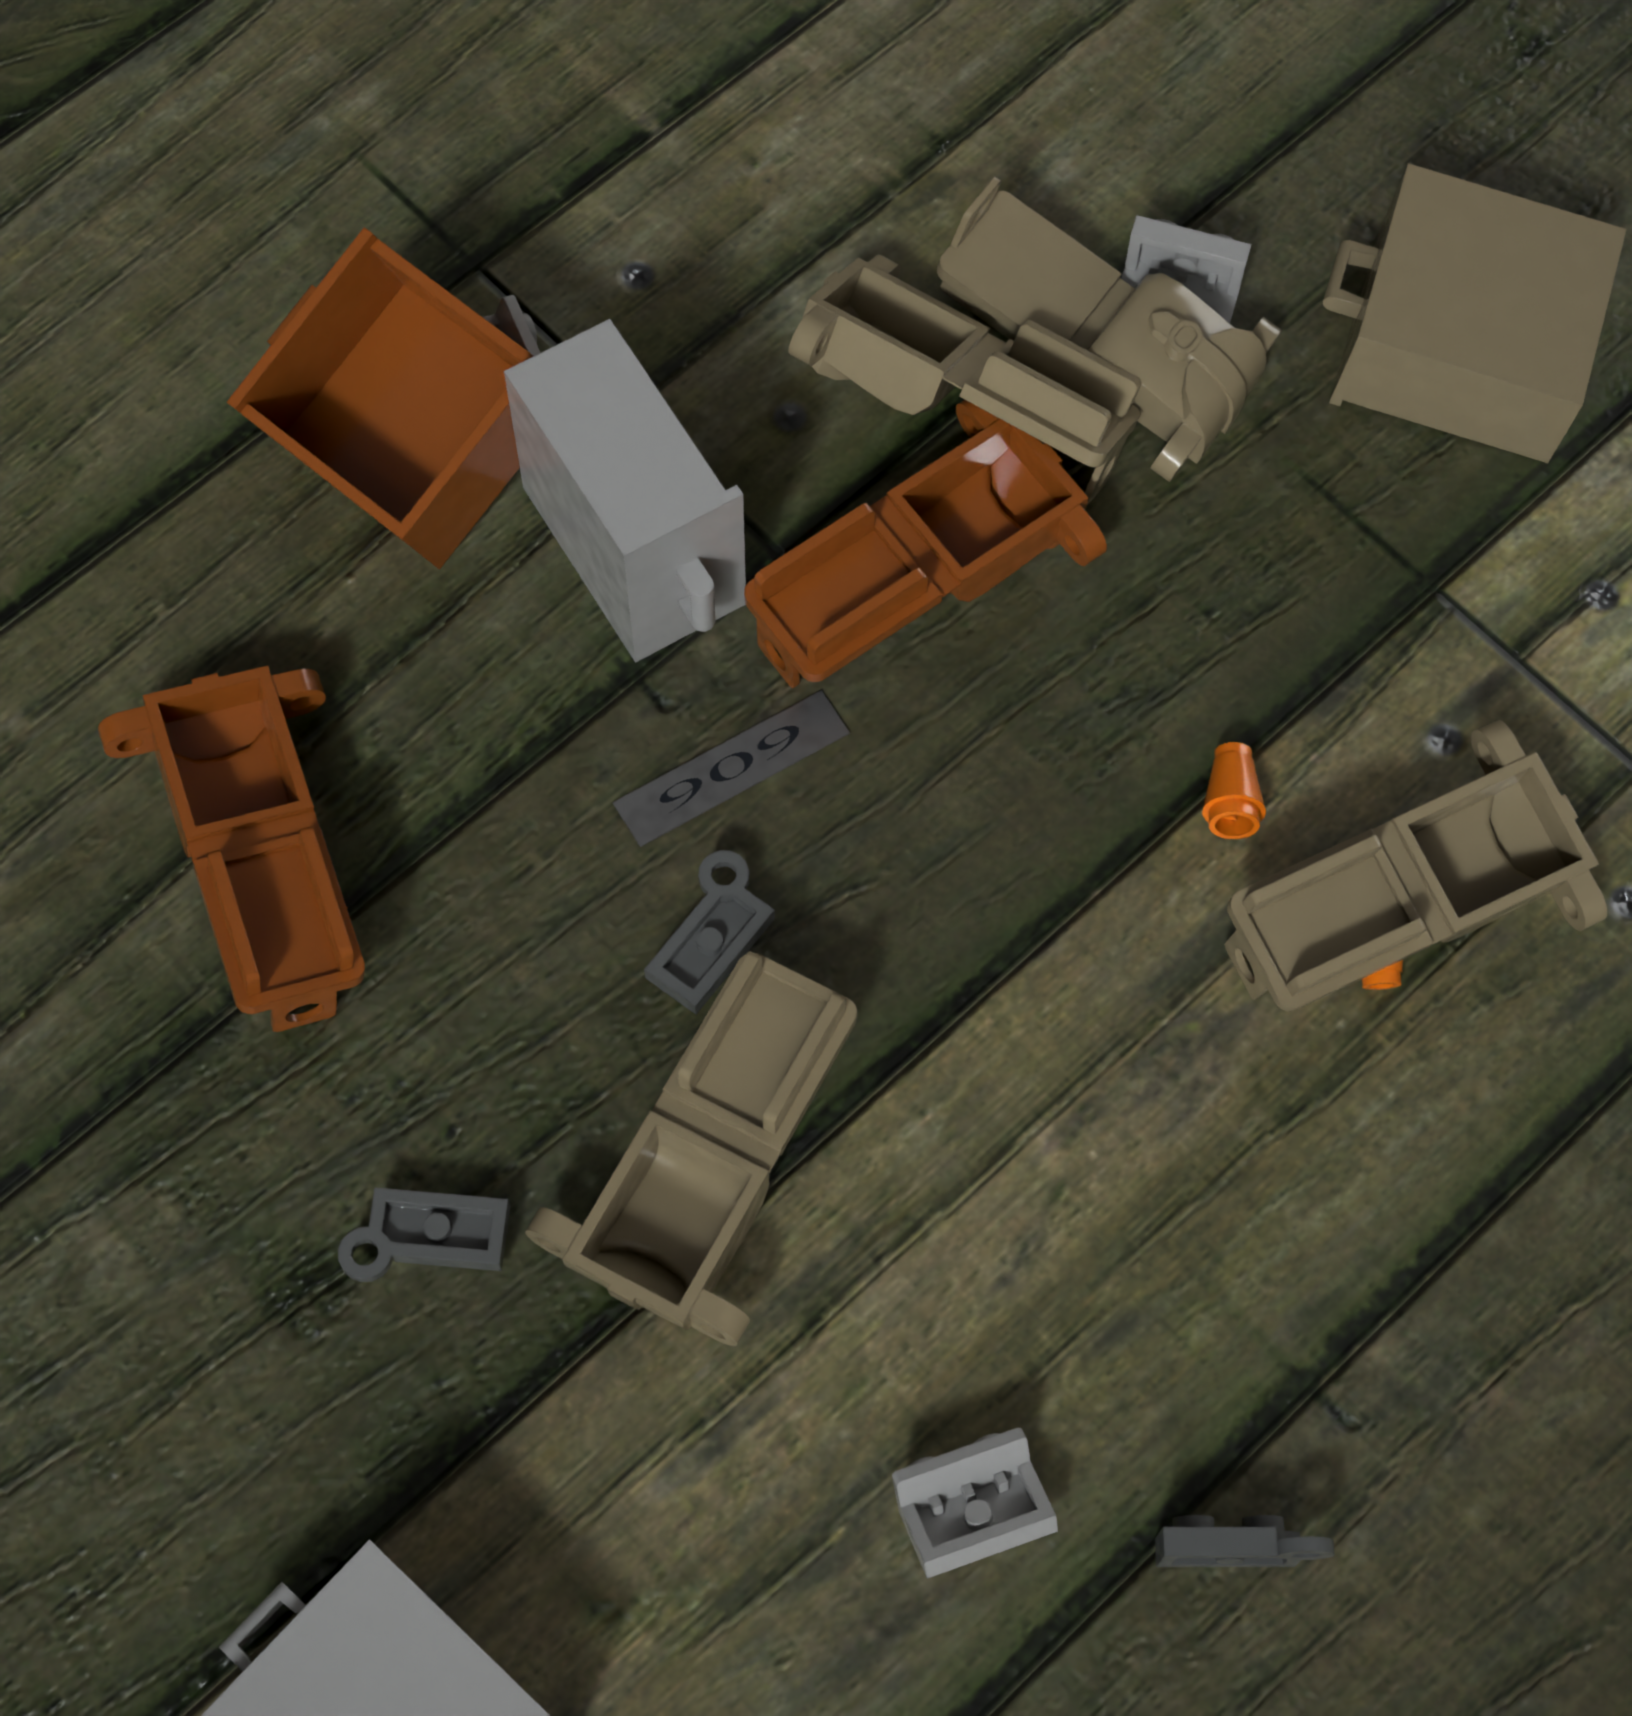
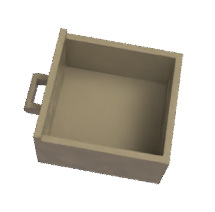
[1323,163,1627,463]

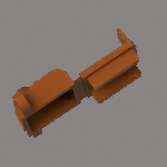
[744,399,1107,688]
[98,665,365,1032]

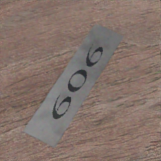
[612,690,850,847]

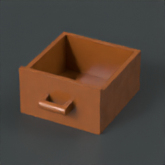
[227,227,534,570]

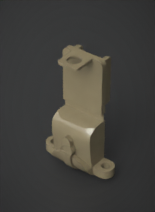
[937,176,1282,482]
[788,254,1141,505]
[1224,720,1607,1012]
[525,951,857,1346]

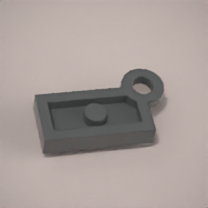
[644,850,775,1015]
[338,1188,510,1282]
[1155,1515,1335,1567]

